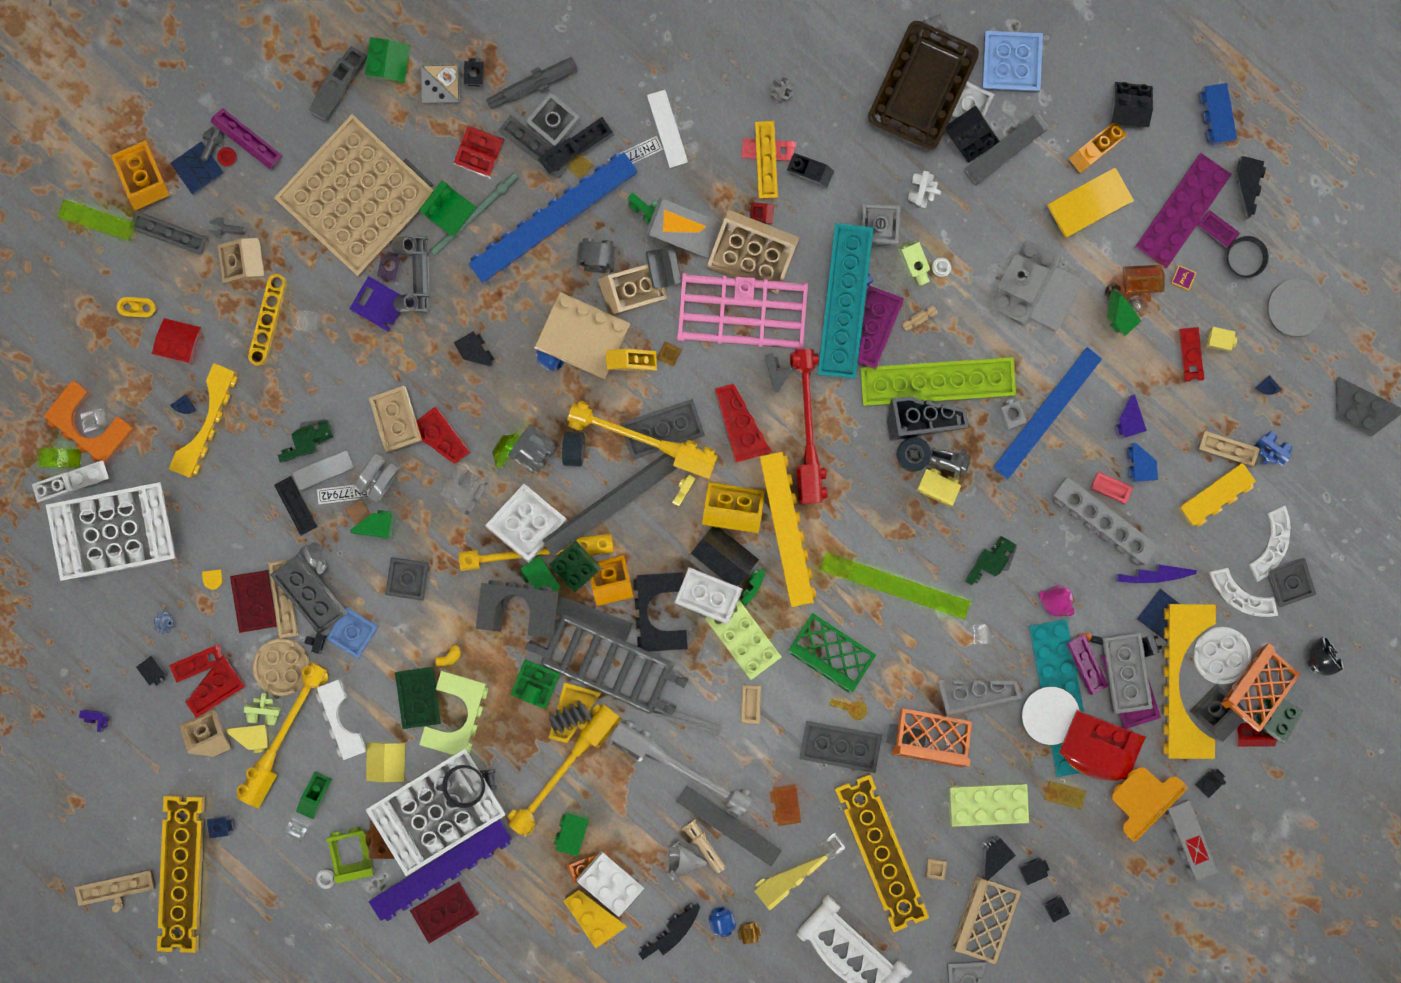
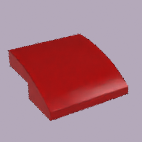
[454,125,504,176]

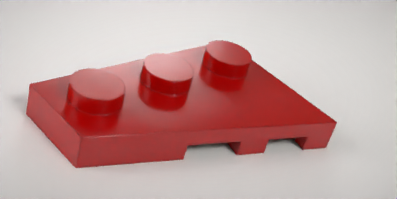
[416,406,471,464]
[185,655,245,718]

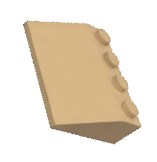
[706,210,800,295]
[535,292,631,379]

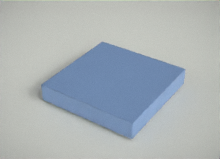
[326,606,379,659]

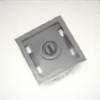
[860,203,901,246]

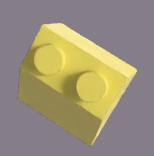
[916,468,961,507]

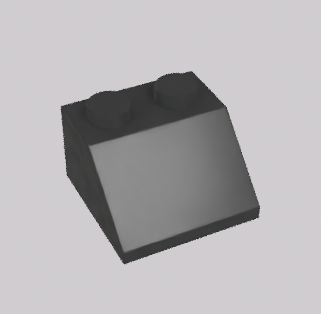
[1190,684,1248,742]

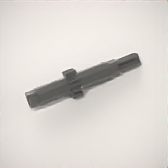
[486,57,577,109]

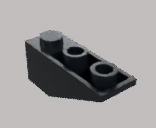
[1235,156,1266,219]

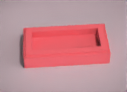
[1090,472,1133,504]

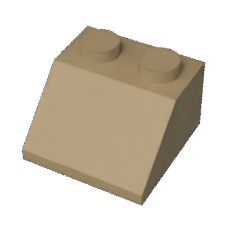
[217,238,264,283]

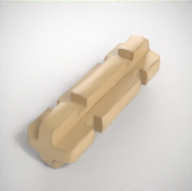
[902,305,937,331]

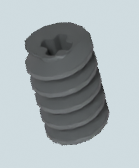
[549,700,592,736]

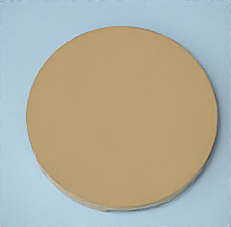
[252,638,310,696]

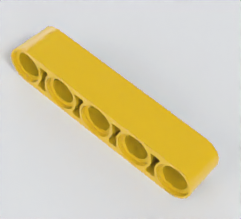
[248,274,287,366]

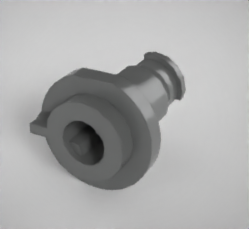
[928,447,971,479]

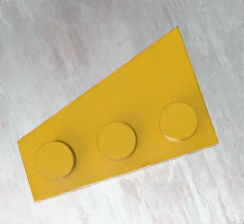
[549,682,601,743]
[563,889,627,949]

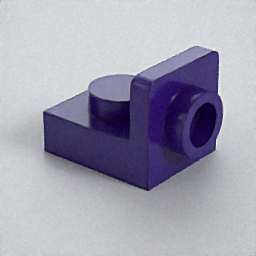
[79,709,108,732]

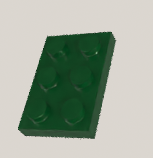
[395,667,441,729]

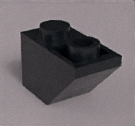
[787,153,834,188]
[453,331,495,367]

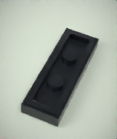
[274,476,318,536]

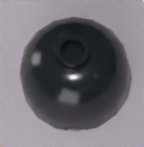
[1307,637,1344,676]

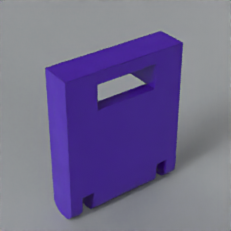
[349,276,406,332]

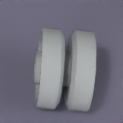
[354,454,400,503]

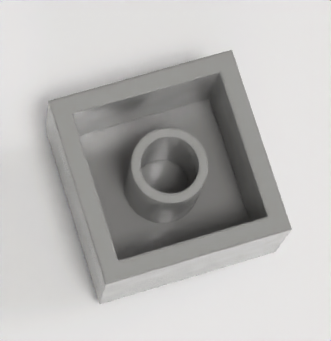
[526,92,580,147]

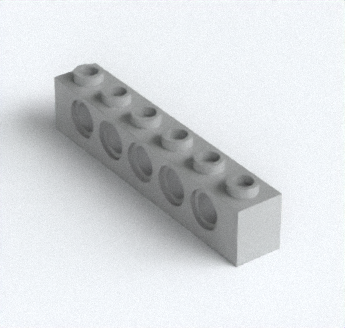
[1052,477,1160,566]

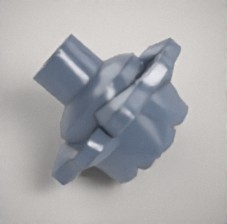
[154,611,173,634]

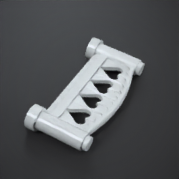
[796,895,912,983]

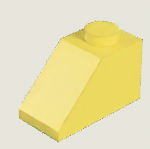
[227,724,270,753]

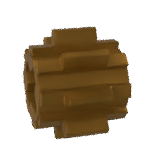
[737,922,761,944]

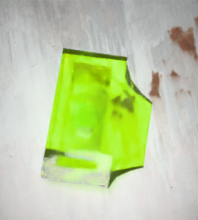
[492,433,521,469]

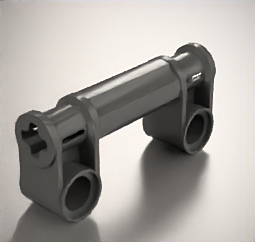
[392,236,431,314]

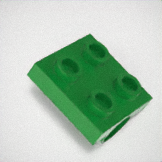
[627,192,657,224]
[510,659,560,709]

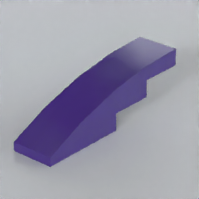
[1115,564,1197,583]

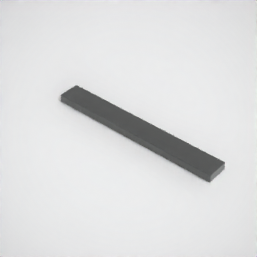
[542,453,677,556]

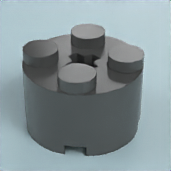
[576,238,616,273]

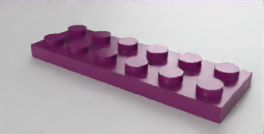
[1135,153,1232,269]

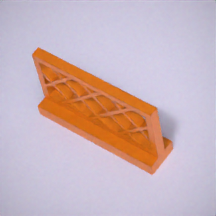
[1221,643,1301,732]
[892,708,972,768]

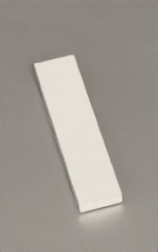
[647,90,688,169]

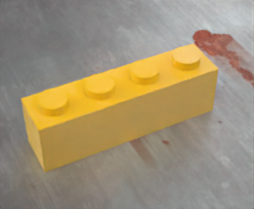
[1178,463,1256,527]

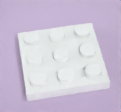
[485,484,567,563]

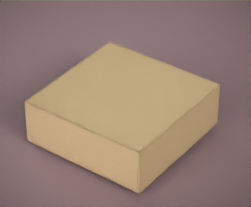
[925,858,947,880]

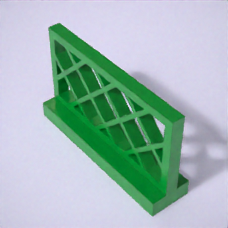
[786,613,876,695]

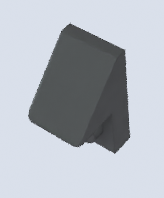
[765,353,792,393]

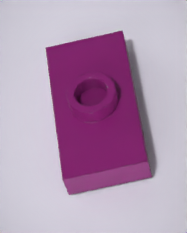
[1197,210,1240,249]

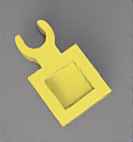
[673,475,696,507]

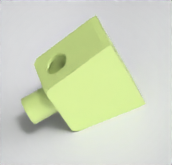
[897,240,930,286]

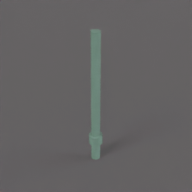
[429,172,518,256]

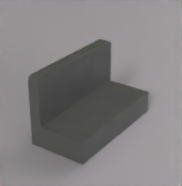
[646,245,681,289]

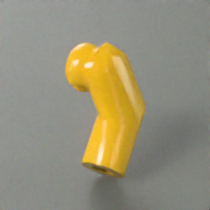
[436,645,461,666]

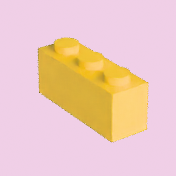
[605,349,657,372]

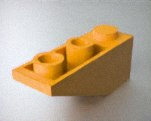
[1069,123,1127,174]

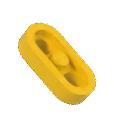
[117,297,156,318]

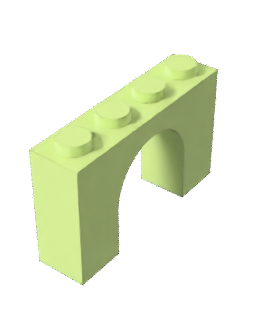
[419,671,489,755]

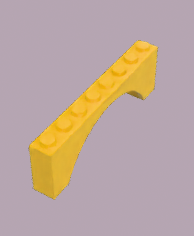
[1163,604,1216,759]

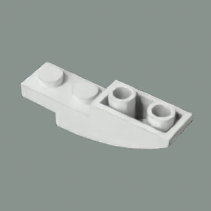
[32,461,109,503]

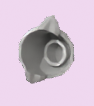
[298,543,327,575]
[666,840,707,881]

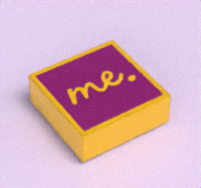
[1171,265,1196,291]

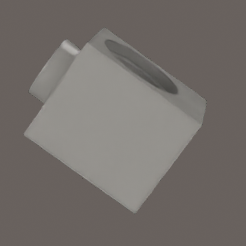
[1000,399,1027,430]

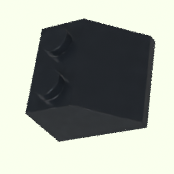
[982,836,1016,881]

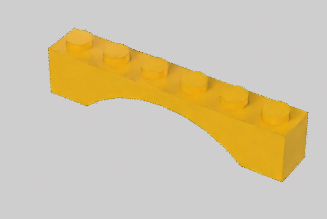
[169,363,238,478]

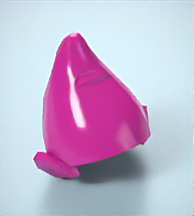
[1039,585,1075,616]

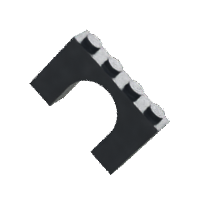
[633,572,688,652]

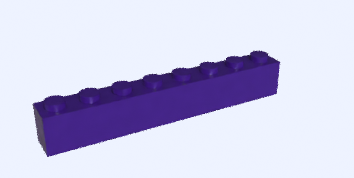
[368,818,512,921]

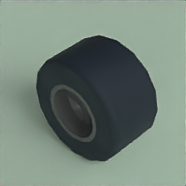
[562,432,585,467]
[896,437,932,472]

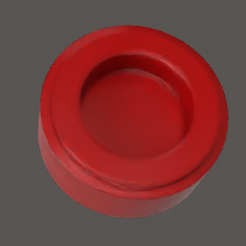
[217,147,237,167]

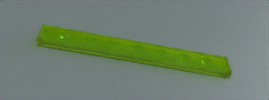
[820,552,971,620]

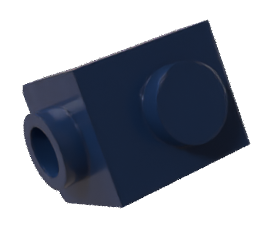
[207,815,234,838]

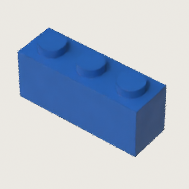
[1200,83,1237,145]

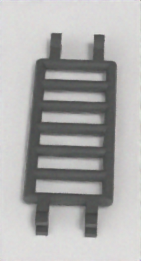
[525,614,689,716]

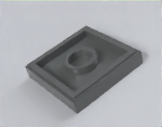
[385,557,429,601]
[1268,558,1316,607]

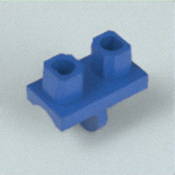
[1254,431,1293,466]

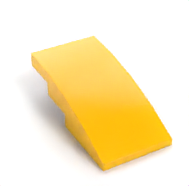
[1047,167,1134,238]

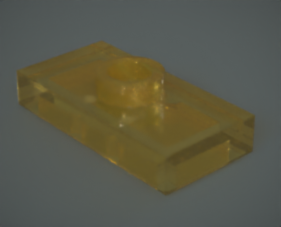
[1044,781,1087,810]

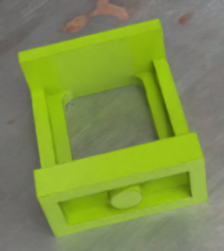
[326,827,375,884]

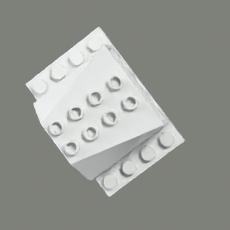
[46,482,176,581]
[366,748,506,876]

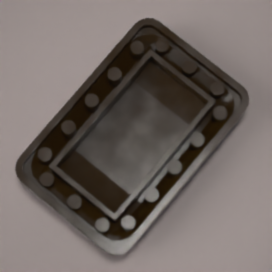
[868,20,979,150]

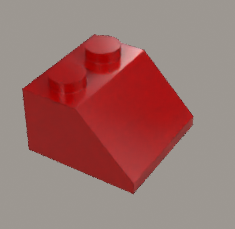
[152,318,201,364]

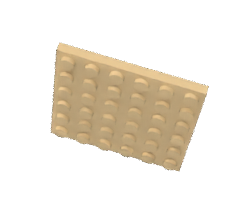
[274,114,434,276]

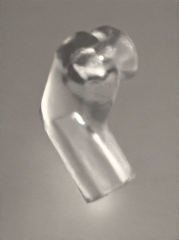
[1127,295,1143,313]

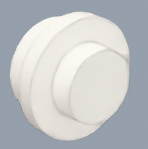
[932,258,951,277]
[316,869,335,889]

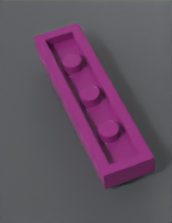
[210,108,282,169]

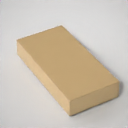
[740,685,761,724]

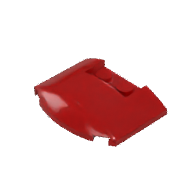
[1059,709,1146,781]

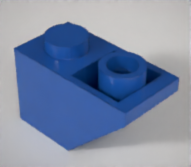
[1127,443,1158,482]

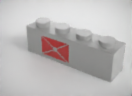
[1164,800,1218,881]

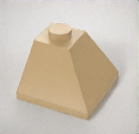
[179,709,231,757]

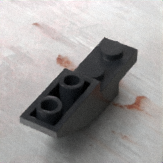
[638,902,700,960]

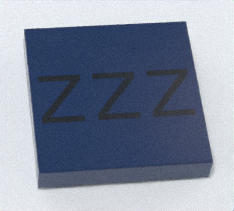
[170,141,224,195]

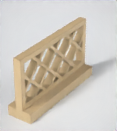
[951,876,1021,964]

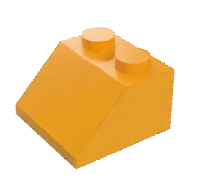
[590,555,634,606]

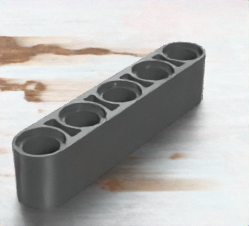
[964,113,1050,185]

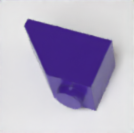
[1115,394,1147,438]

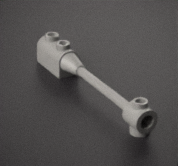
[608,720,753,818]

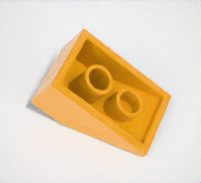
[110,140,170,210]

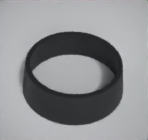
[1227,236,1269,278]
[442,765,485,808]

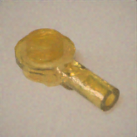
[829,698,867,720]

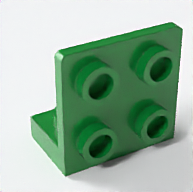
[419,180,476,237]

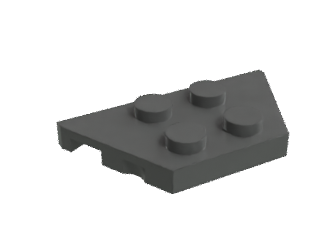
[1337,377,1401,436]

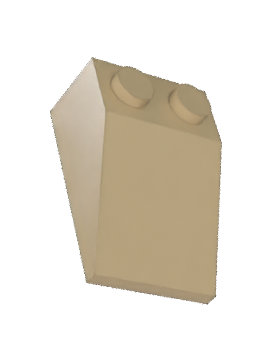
[598,264,668,315]

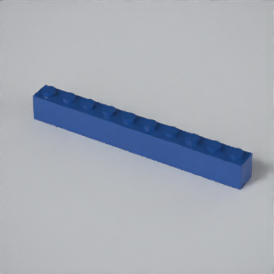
[469,152,638,284]

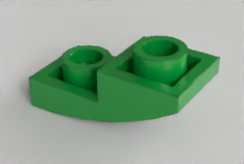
[741,568,765,606]

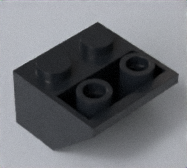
[1111,82,1153,127]
[945,106,1000,163]

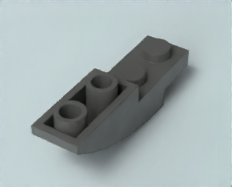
[309,46,367,121]

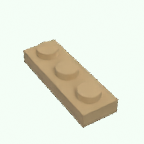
[1198,431,1260,467]

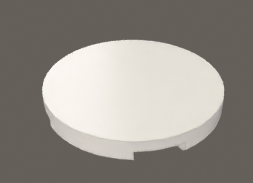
[1193,627,1251,684]
[1022,687,1080,745]

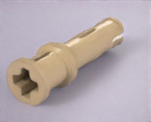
[681,819,726,874]

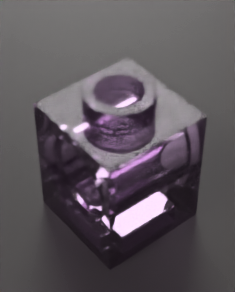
[377,252,402,282]

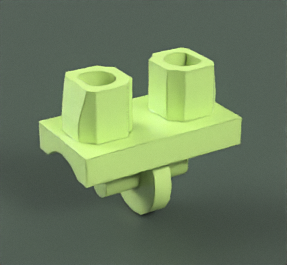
[244,693,281,725]

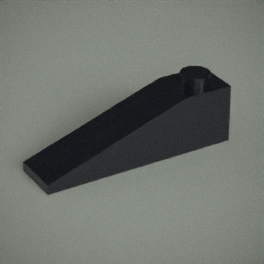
[887,396,969,440]

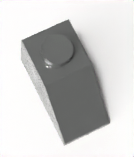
[886,723,926,747]

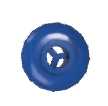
[536,349,565,371]
[708,907,736,937]

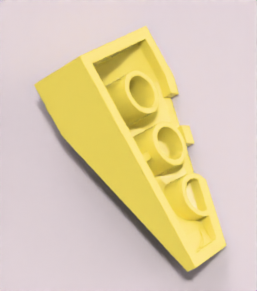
[754,854,828,910]

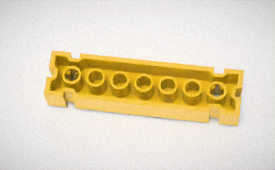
[834,773,929,932]
[157,795,205,953]

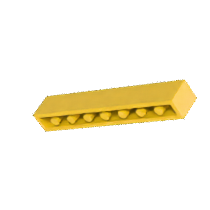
[760,452,817,607]

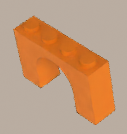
[43,380,135,465]

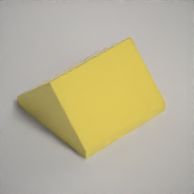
[366,742,406,782]

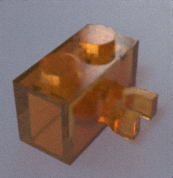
[1122,265,1165,302]
[769,784,801,826]

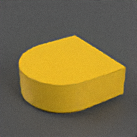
[202,569,223,590]

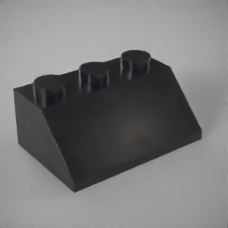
[691,526,759,587]

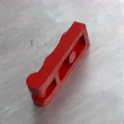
[1179,327,1204,382]
[169,644,222,683]

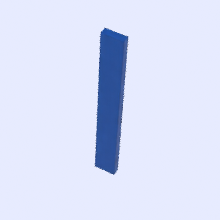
[993,347,1102,479]

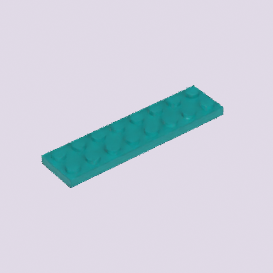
[818,222,874,379]
[1029,619,1084,777]

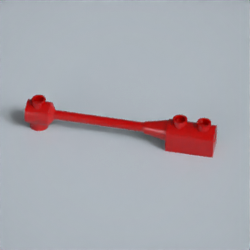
[790,349,828,504]

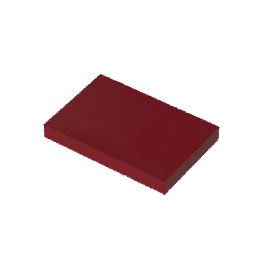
[230,570,277,633]
[410,881,479,944]

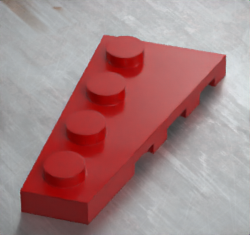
[714,384,772,463]

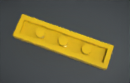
[755,120,778,198]

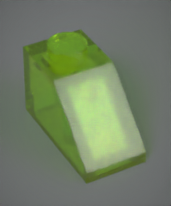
[38,448,81,469]

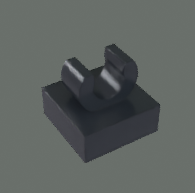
[304,633,327,654]
[1142,635,1162,657]

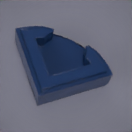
[1255,375,1282,395]
[170,395,197,414]

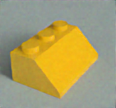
[702,482,765,533]

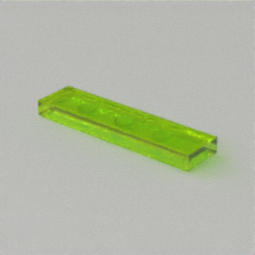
[57,199,136,241]

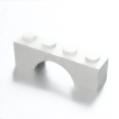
[316,679,367,760]

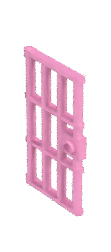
[676,273,808,350]

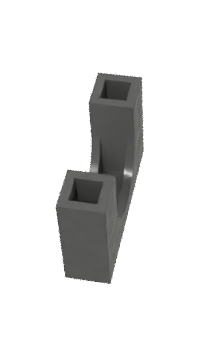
[476,580,559,638]

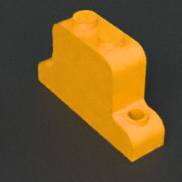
[1112,767,1188,843]

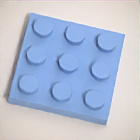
[982,31,1043,92]

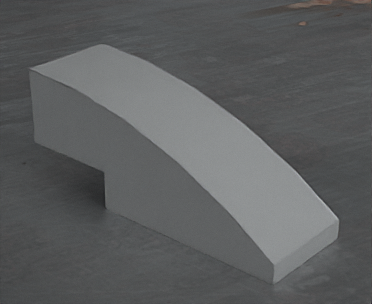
[292,451,354,491]

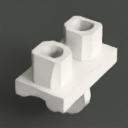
[908,171,941,209]

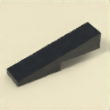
[538,117,614,175]

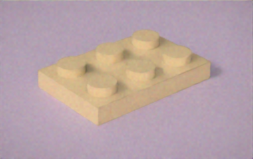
[369,386,422,453]

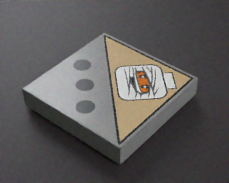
[421,64,460,104]

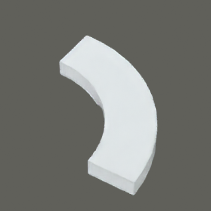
[1249,505,1291,582]
[1209,568,1278,617]

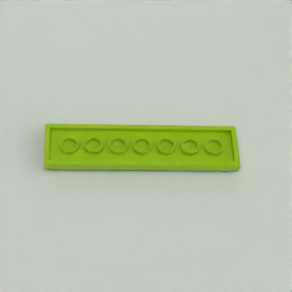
[860,357,1016,406]

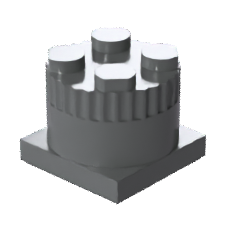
[508,424,557,474]

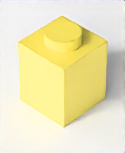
[1206,327,1237,352]

